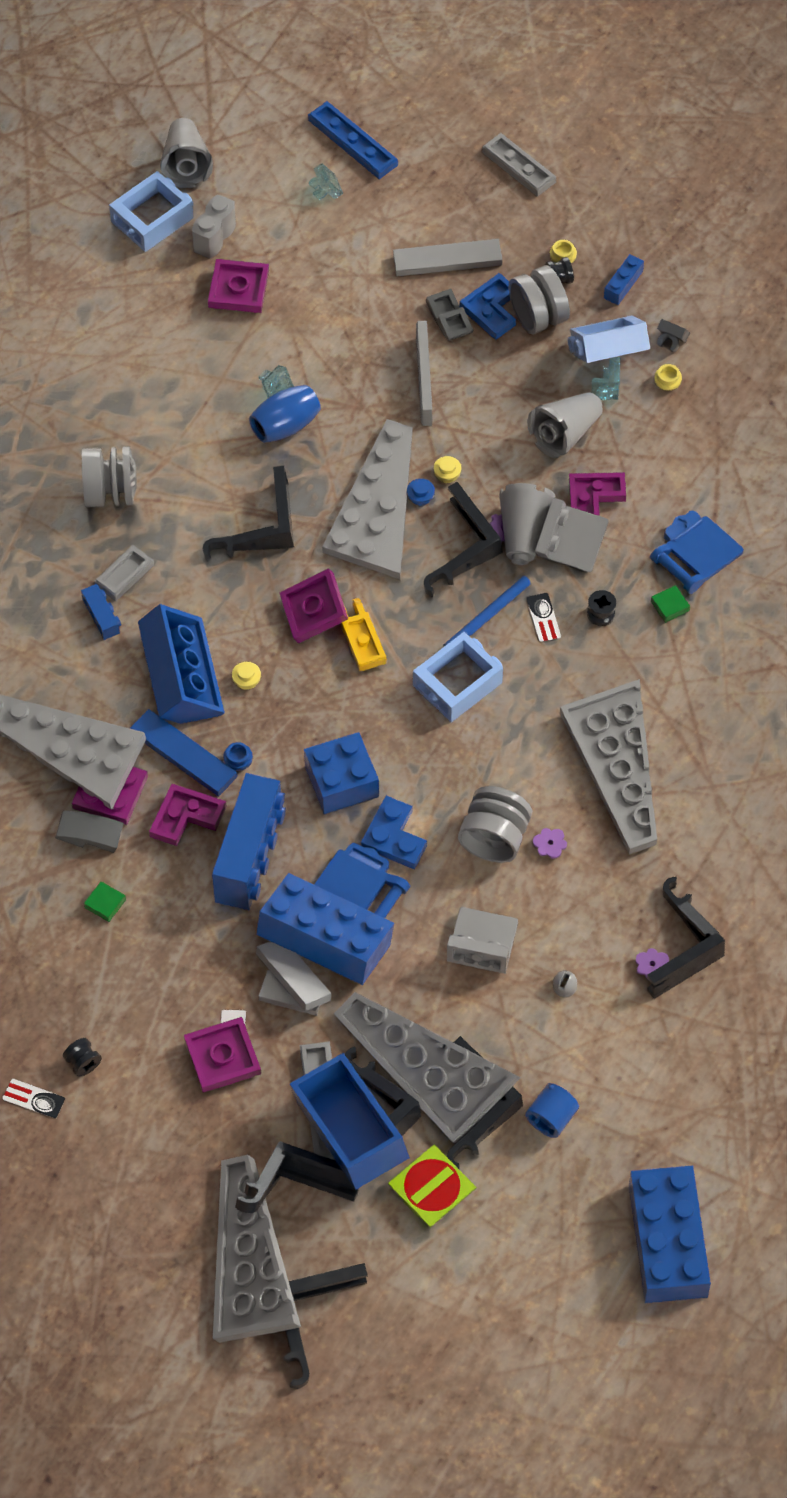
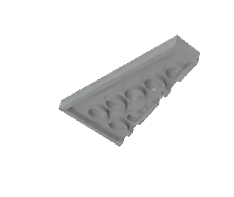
[0,695,146,810]
[334,992,521,1143]
[213,1155,301,1343]

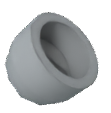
[553,970,577,997]

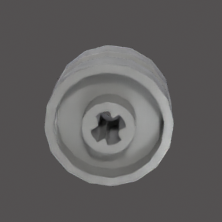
[509,265,570,334]

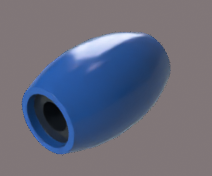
[249,385,321,443]

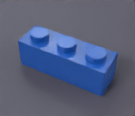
[604,254,644,305]
[81,584,121,640]

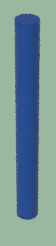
[443,576,531,646]

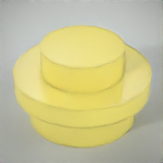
[550,240,577,263]
[654,364,682,390]
[434,456,461,483]
[232,662,261,690]

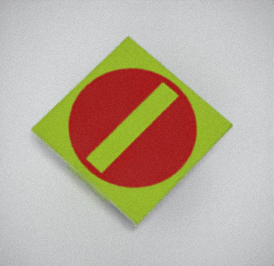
[388,1144,477,1228]

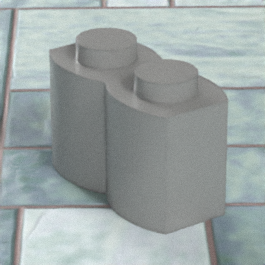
[192,195,236,259]

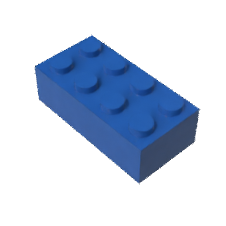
[212,773,286,910]
[256,873,394,985]
[290,1053,410,1190]
[629,1165,711,1303]

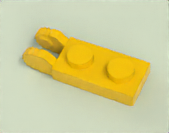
[341,598,387,671]

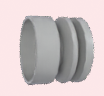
[82,446,137,507]
[458,786,533,863]

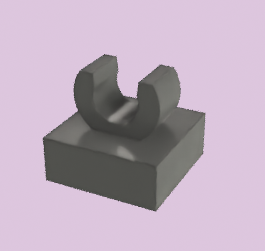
[657,319,690,352]

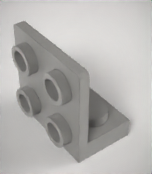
[535,497,609,573]
[447,907,518,974]

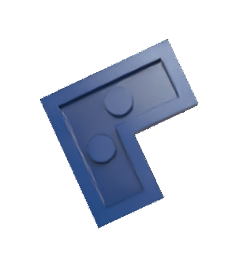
[459,273,516,340]
[361,795,427,870]

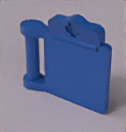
[650,511,744,594]
[314,843,410,918]

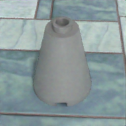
[160,118,213,188]
[527,392,603,458]
[499,483,555,565]

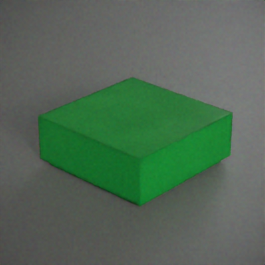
[651,585,690,623]
[84,881,126,922]

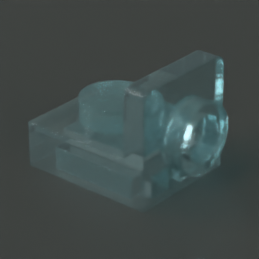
[591,357,621,400]

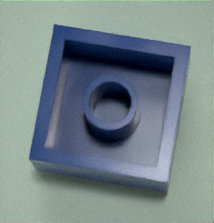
[304,732,379,814]

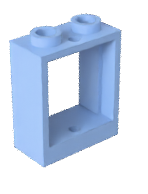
[109,171,194,252]
[568,315,650,363]
[413,632,503,723]

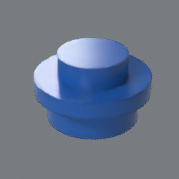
[407,478,435,506]
[223,742,253,771]

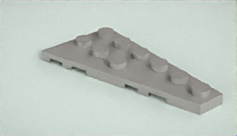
[322,419,413,579]
[559,679,657,855]

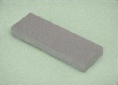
[482,133,556,197]
[256,941,332,1011]

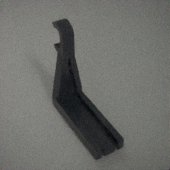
[202,465,294,561]
[424,482,503,597]
[647,877,725,999]
[447,1036,523,1170]
[345,1047,421,1136]
[235,1141,359,1213]
[283,1263,368,1389]

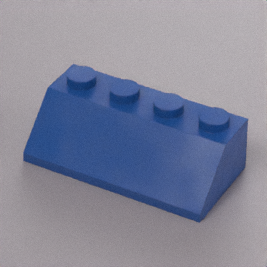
[138,604,225,724]

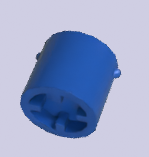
[525,1083,579,1138]

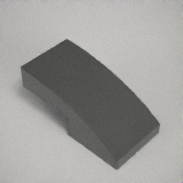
[426,289,474,341]
[55,810,124,853]

